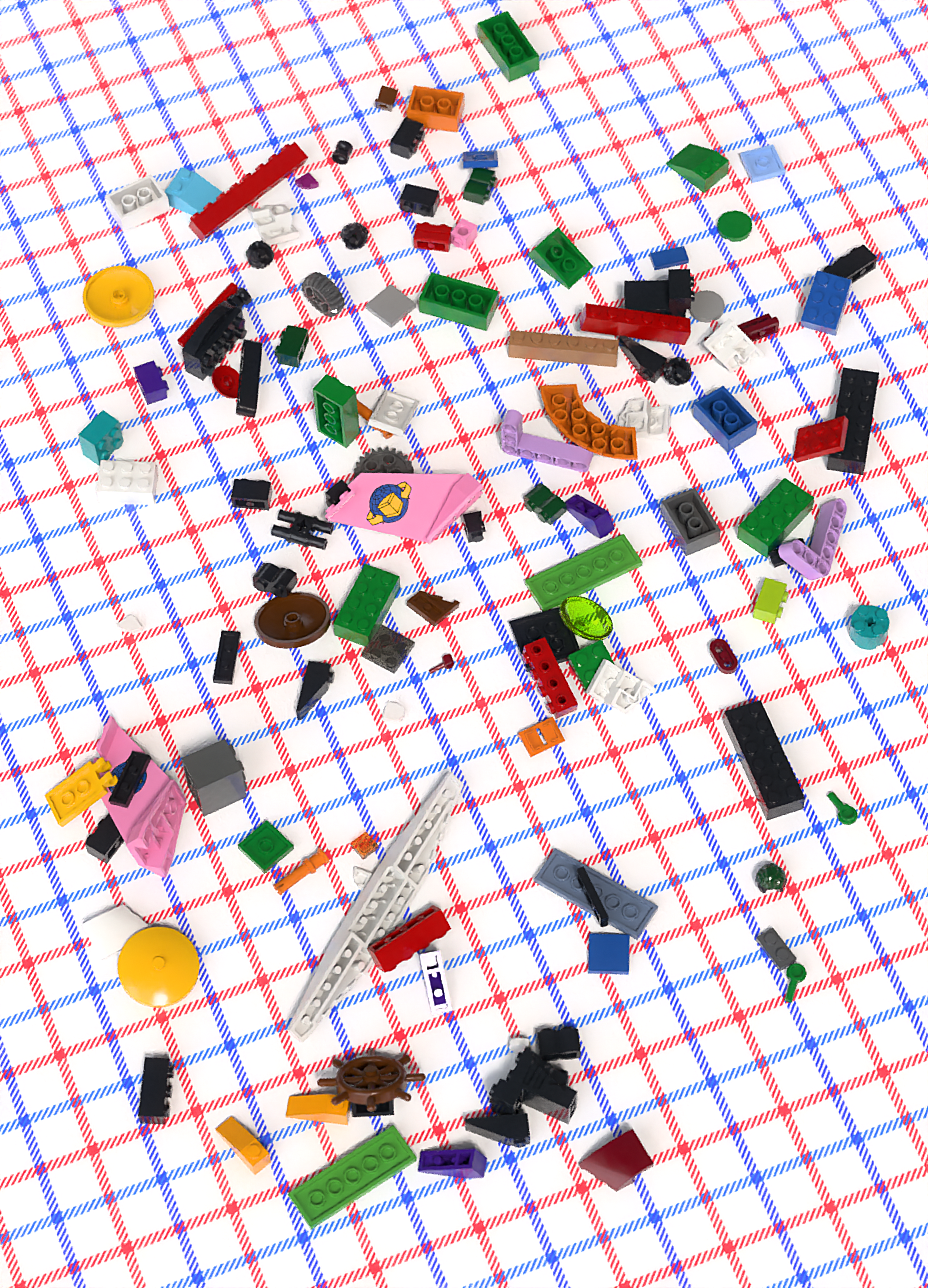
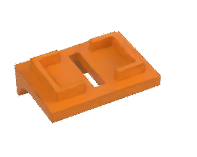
[517,717,565,758]

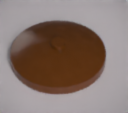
[254,592,331,649]

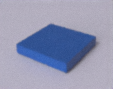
[463,150,498,168]
[588,933,630,975]

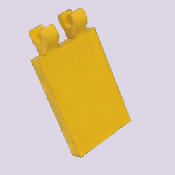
[44,757,118,827]

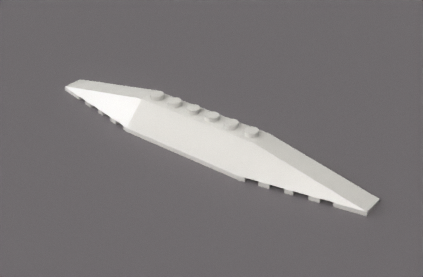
[287,772,464,1043]

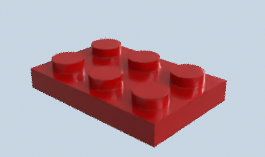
[793,416,848,463]

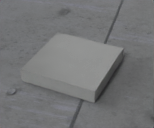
[366,284,416,328]

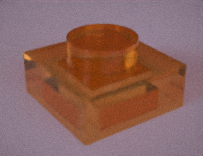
[350,832,379,860]

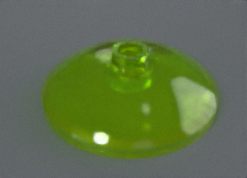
[559,596,613,641]

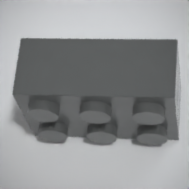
[661,488,721,556]

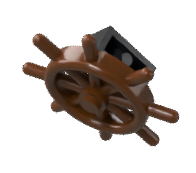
[317,1049,426,1118]

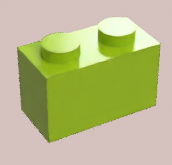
[753,577,789,625]

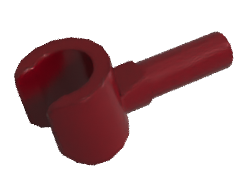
[429,654,454,674]

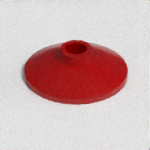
[211,365,239,399]

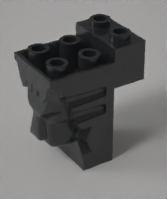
[624,269,695,318]
[489,1046,578,1124]

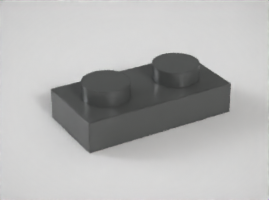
[756,927,797,972]

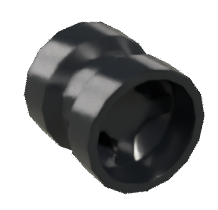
[332,140,353,165]
[227,287,252,309]

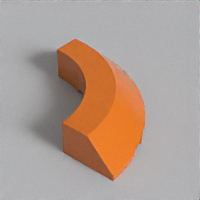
[540,384,638,460]

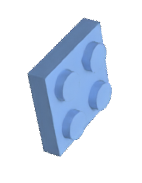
[740,144,785,183]

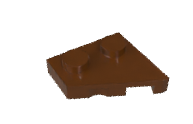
[407,591,460,627]

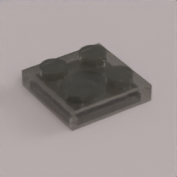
[362,625,415,674]

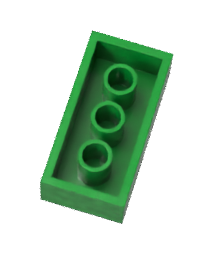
[477,11,539,82]
[419,272,499,331]
[313,374,360,448]
[737,477,814,558]
[333,564,401,648]

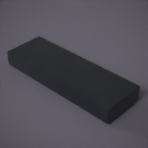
[213,630,241,685]
[108,751,152,808]
[576,866,609,928]

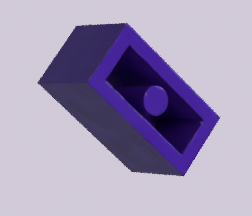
[133,360,169,405]

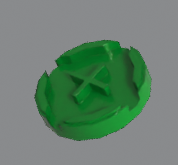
[717,210,753,242]

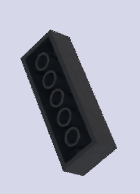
[827,367,879,475]
[723,700,805,821]

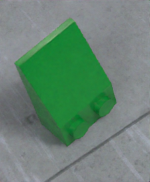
[666,143,729,193]
[528,227,594,290]

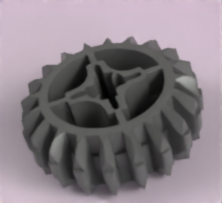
[302,272,345,318]

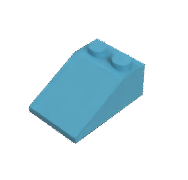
[164,167,223,215]

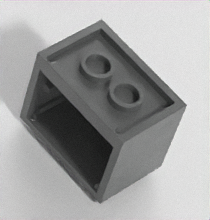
[182,739,248,817]

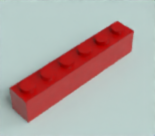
[580,303,691,345]

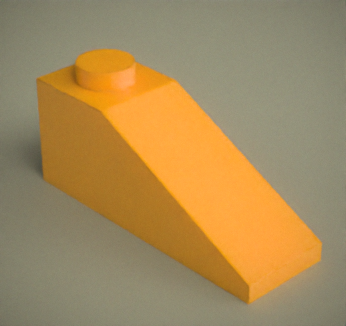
[286,1094,351,1125]
[215,1116,271,1175]

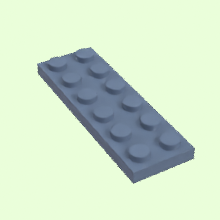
[534,848,658,940]

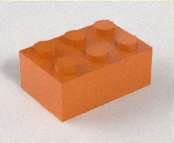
[406,85,465,133]

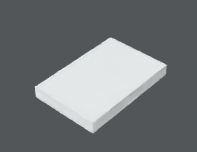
[368,390,420,437]

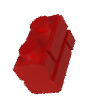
[414,222,452,252]

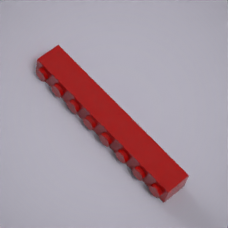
[188,142,308,242]

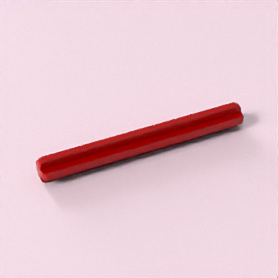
[177,282,238,347]

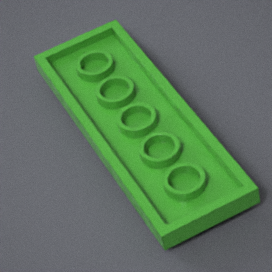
[525,534,643,612]
[288,1125,417,1230]

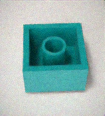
[78,410,124,466]

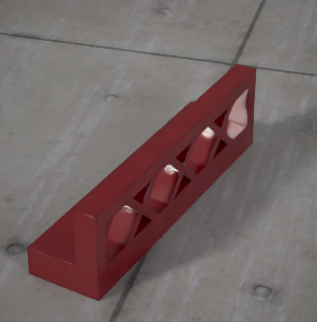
[704,313,779,357]

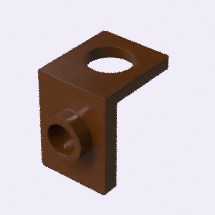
[375,85,398,112]

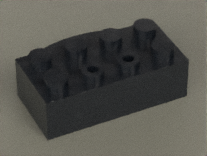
[182,301,247,381]

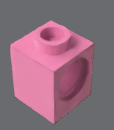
[451,218,477,250]

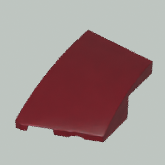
[579,1128,654,1192]

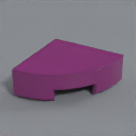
[295,172,319,190]

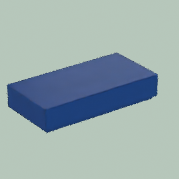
[650,246,689,271]

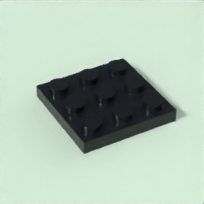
[509,606,580,672]

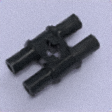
[271,509,334,550]

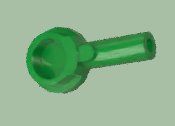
[827,792,858,825]
[784,963,807,1003]

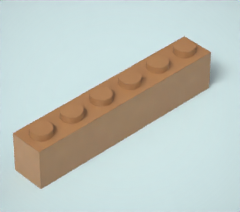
[509,330,619,368]

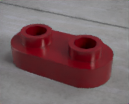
[709,639,738,674]

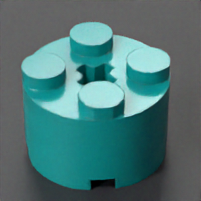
[849,605,890,650]

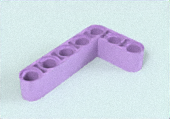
[501,409,594,472]
[778,498,847,580]

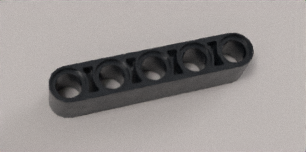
[236,339,262,418]

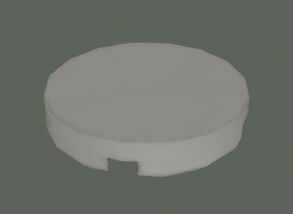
[689,290,725,323]

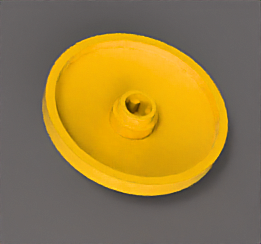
[83,266,155,327]
[118,927,199,1008]

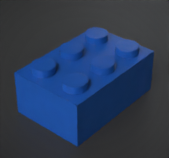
[801,270,852,336]
[693,386,758,453]

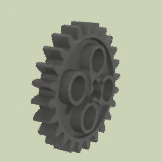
[354,446,414,479]

